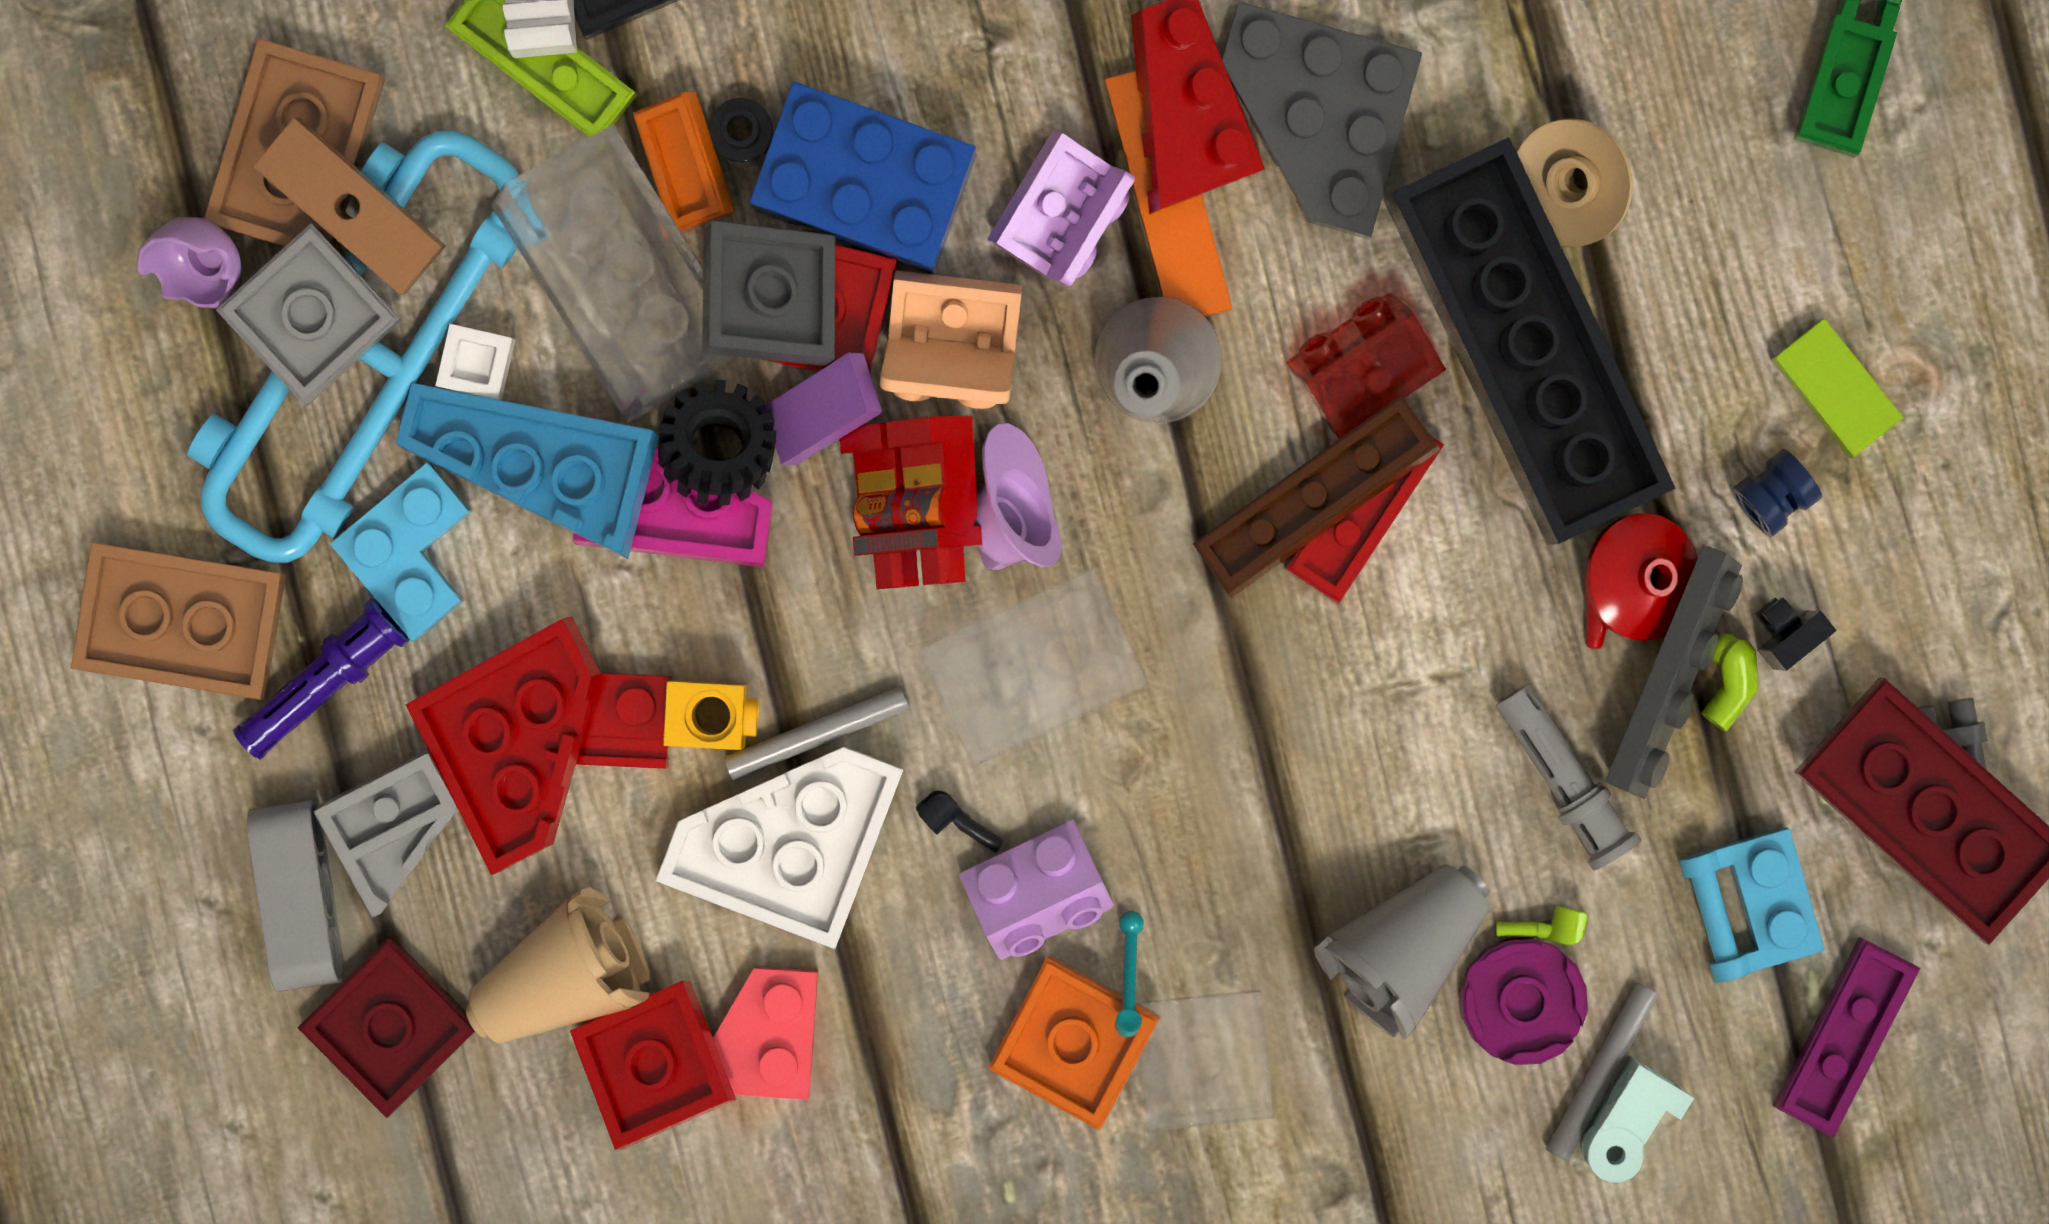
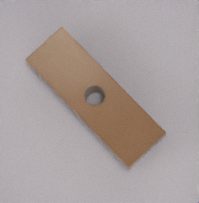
[253,117,446,295]

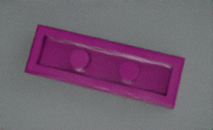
[1773,937,1921,1138]

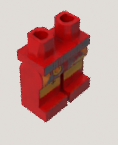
[839,416,983,589]

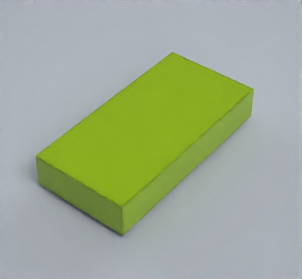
[1770,318,1904,458]

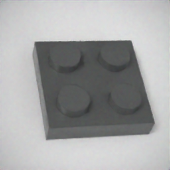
[702,221,835,366]

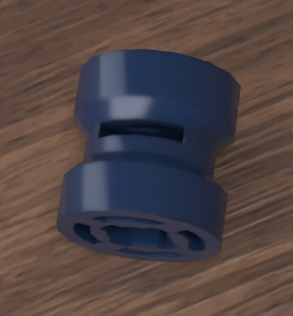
[1731,449,1822,538]

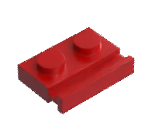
[576,673,672,769]

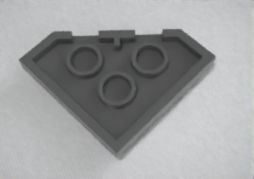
[1222,1,1422,239]

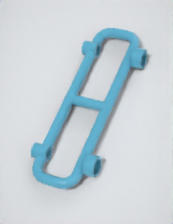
[187,130,524,563]

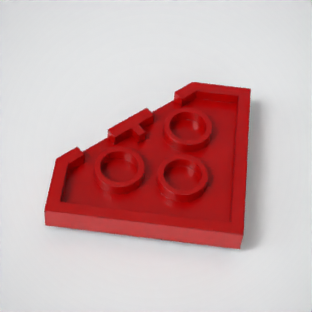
[405,616,601,876]

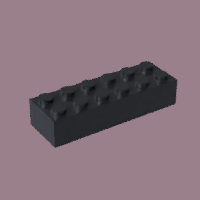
[1384,137,1676,545]

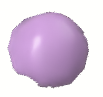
[137,217,242,308]

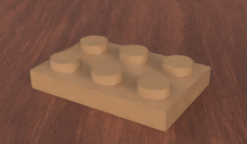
[204,38,385,247]
[70,542,286,700]

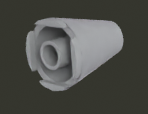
[1095,297,1222,423]
[1314,865,1490,1040]

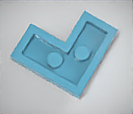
[330,462,472,642]

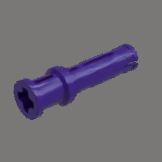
[233,598,410,760]

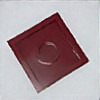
[297,936,475,1118]

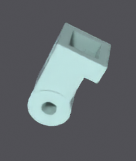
[1581,1056,1694,1183]

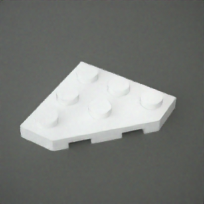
[656,746,904,949]

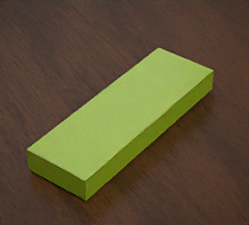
[445,0,637,145]

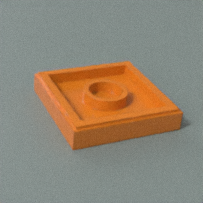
[988,955,1161,1131]

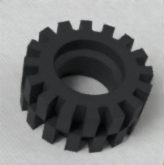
[658,380,776,506]

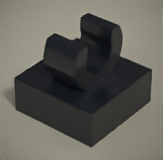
[1755,598,1837,671]

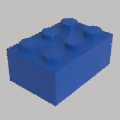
[750,81,976,275]

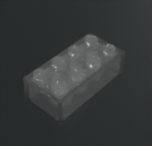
[491,125,738,424]

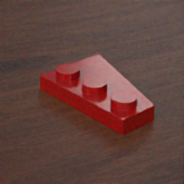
[1131,0,1265,215]

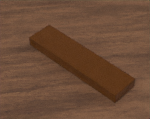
[1192,395,1440,598]

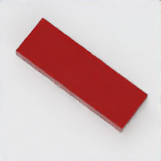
[1284,436,1444,604]

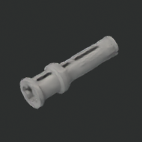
[1495,684,1641,871]

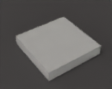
[216,223,402,406]

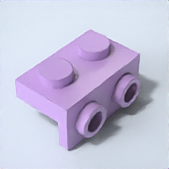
[987,130,1135,287]
[958,820,1114,960]

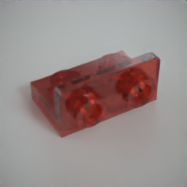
[1287,293,1446,439]

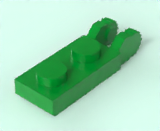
[1794,0,1902,158]

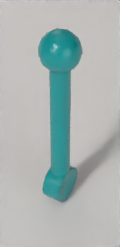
[1114,911,1144,1037]

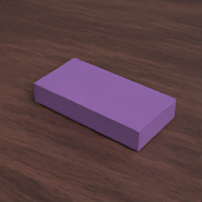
[764,353,882,465]

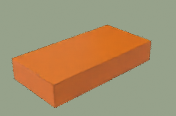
[633,91,735,234]

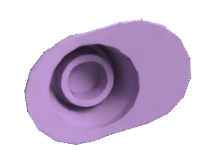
[973,423,1062,570]

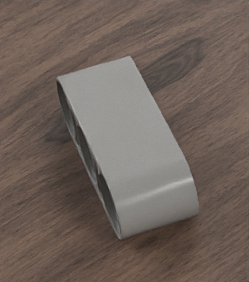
[247,799,344,992]

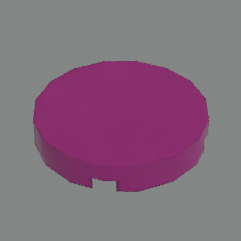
[1459,937,1588,1065]

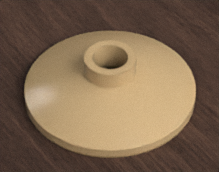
[1517,119,1633,247]

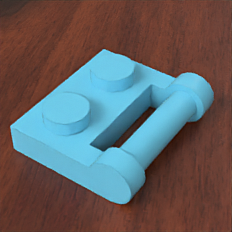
[1679,827,1825,983]

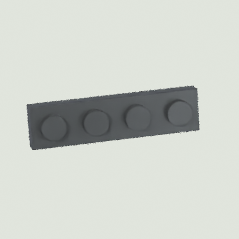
[1605,545,1743,799]

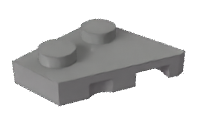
[313,749,458,918]

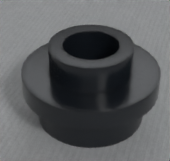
[709,98,773,163]

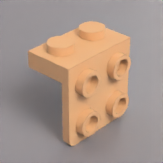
[880,270,1023,409]

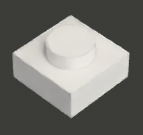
[435,324,515,400]

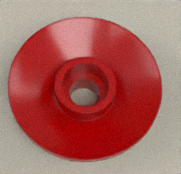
[1585,513,1698,641]

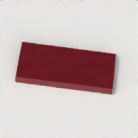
[1794,677,2049,945]

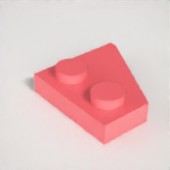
[713,966,819,1100]

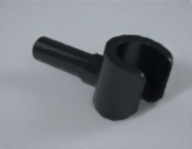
[916,790,1004,853]

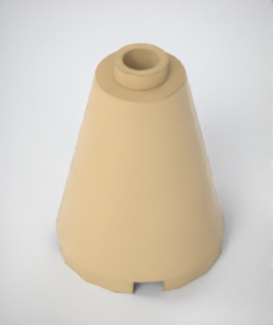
[466,888,650,1044]

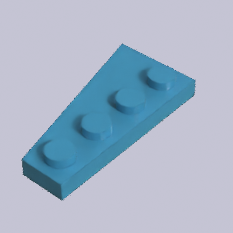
[395,383,659,559]

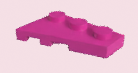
[573,416,773,568]

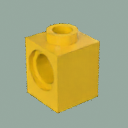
[664,680,759,750]

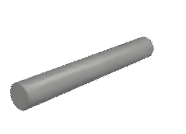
[724,686,910,780]
[1546,982,1659,1162]

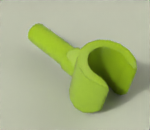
[1496,905,1588,945]

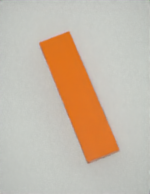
[1104,71,1233,317]

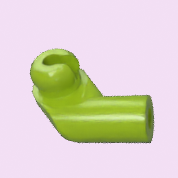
[1701,633,1759,732]

